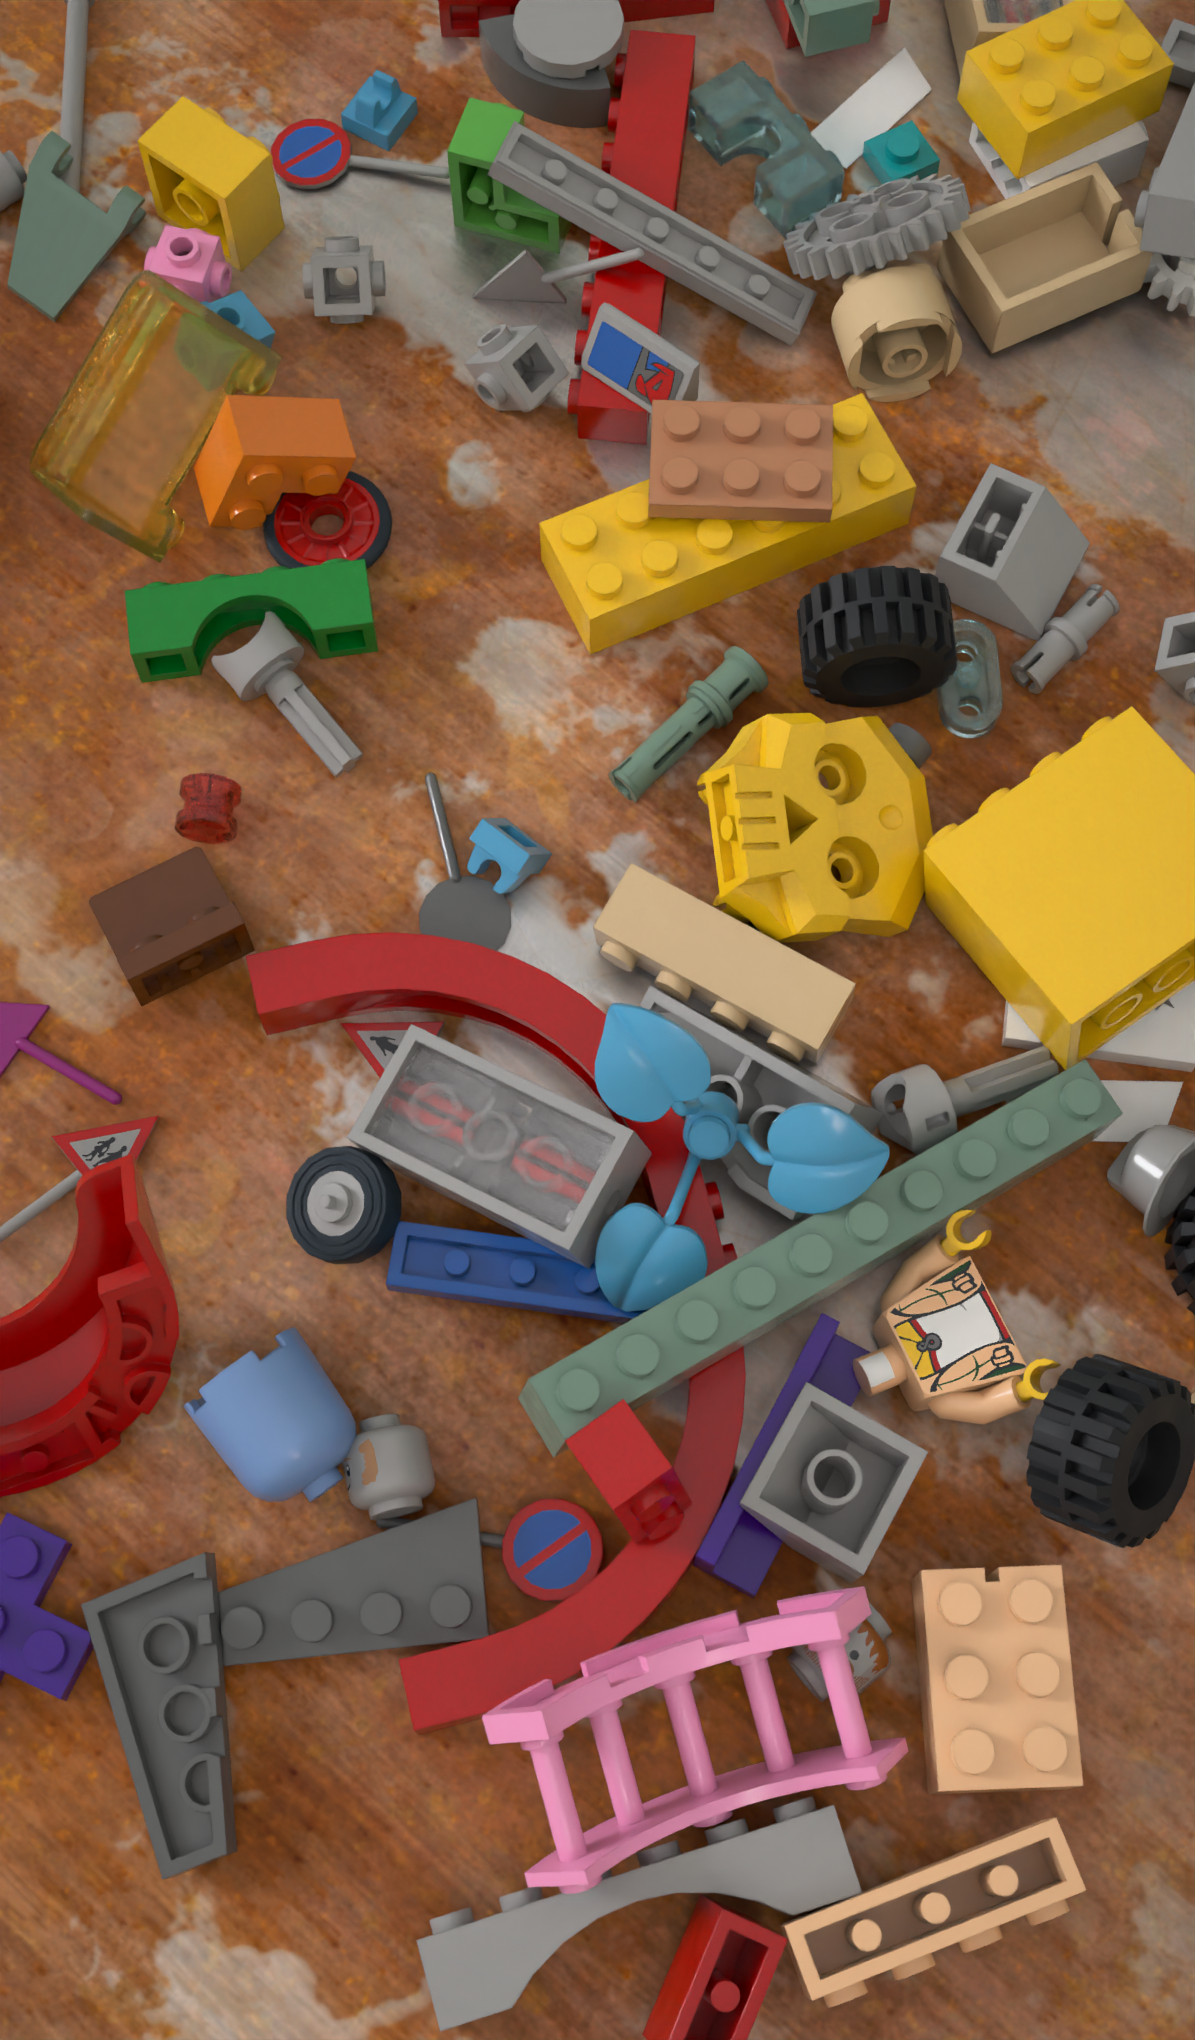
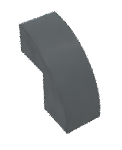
[479,14,610,128]

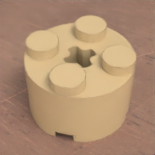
[831,263,962,402]

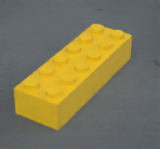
[539,393,916,655]

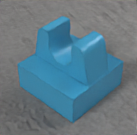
[341,70,418,152]
[467,818,552,894]

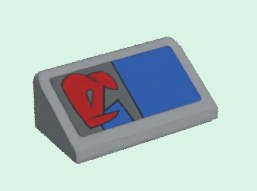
[581,302,700,414]

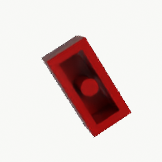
[565,1399,692,1544]
[642,1894,788,2040]

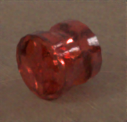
[174,773,242,844]

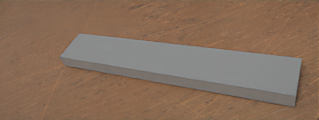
[487,121,817,346]

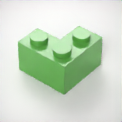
[447,97,572,254]

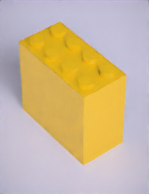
[923,706,1195,1070]

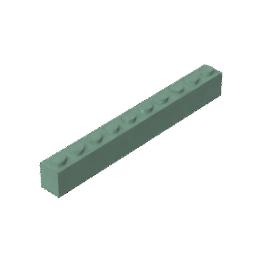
[518,1059,1123,1458]

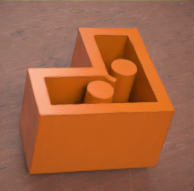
[194,395,356,530]

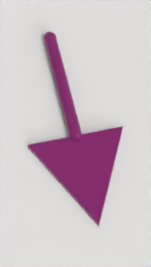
[0,1002,122,1105]

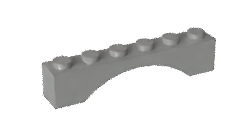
[416,1796,862,2031]

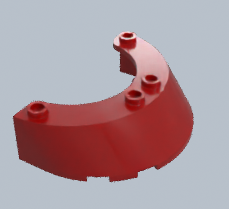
[0,1153,180,1497]

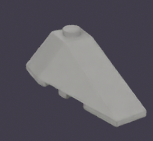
[639,985,884,1221]

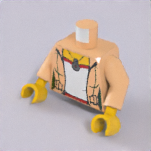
[852,1210,1061,1425]

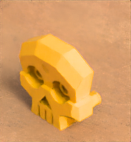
[697,713,933,943]

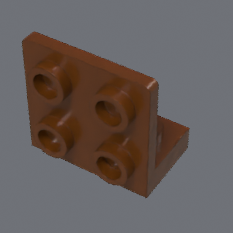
[89,847,255,1007]

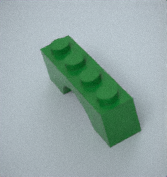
[125,558,379,683]

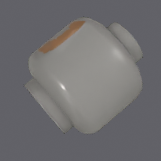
[342,1414,435,1520]

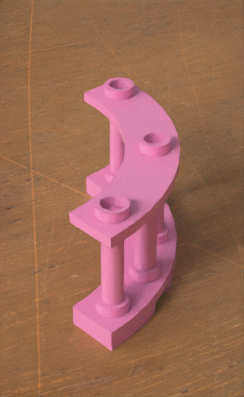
[482,1586,909,1894]

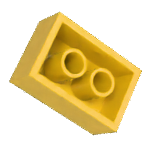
[957,0,1174,180]

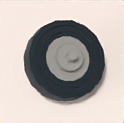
[286,1146,401,1264]

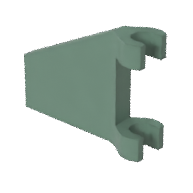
[7,131,146,322]

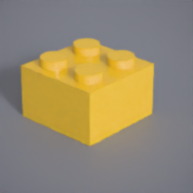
[137,96,285,272]

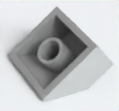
[739,1382,928,1583]

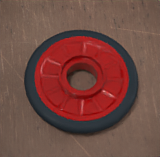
[263,471,392,569]

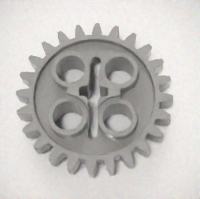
[783,174,971,280]

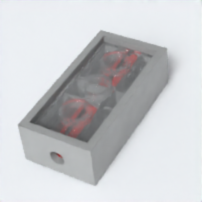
[347,1024,652,1269]

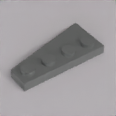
[218,1498,490,1666]
[81,1552,237,1880]

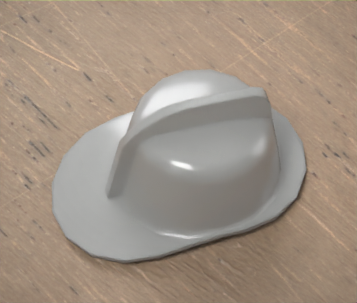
[1107,1125,1195,1236]

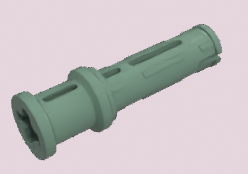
[608,646,769,802]

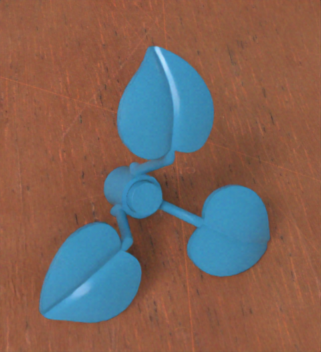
[595,1003,889,1312]

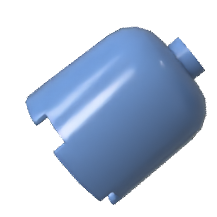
[184,1327,357,1502]

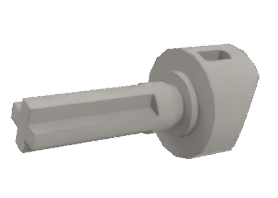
[211,611,364,777]
[871,1046,1059,1155]

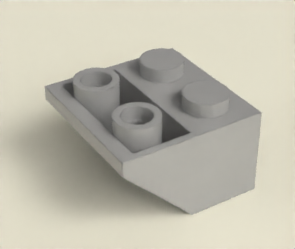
[935,463,1090,641]

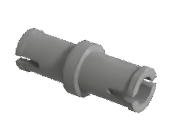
[1011,584,1120,694]

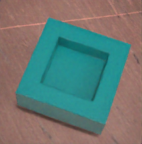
[862,120,940,184]

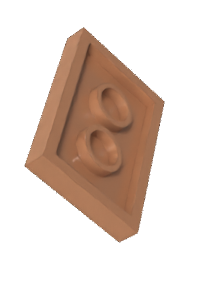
[648,400,833,523]

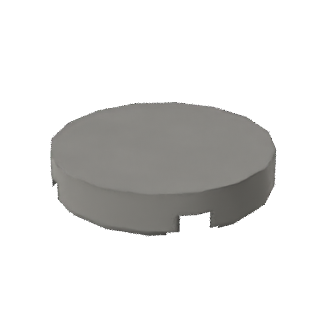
[513,0,624,79]

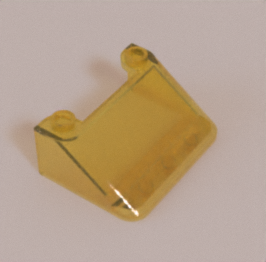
[30,270,282,563]

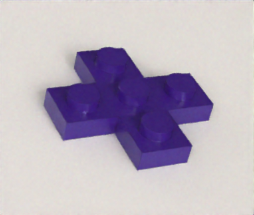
[0,1512,94,1701]

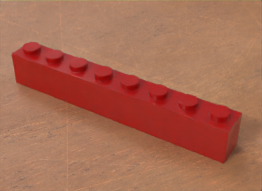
[567,30,696,445]

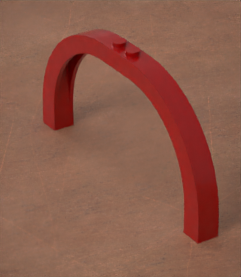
[246,932,746,1735]

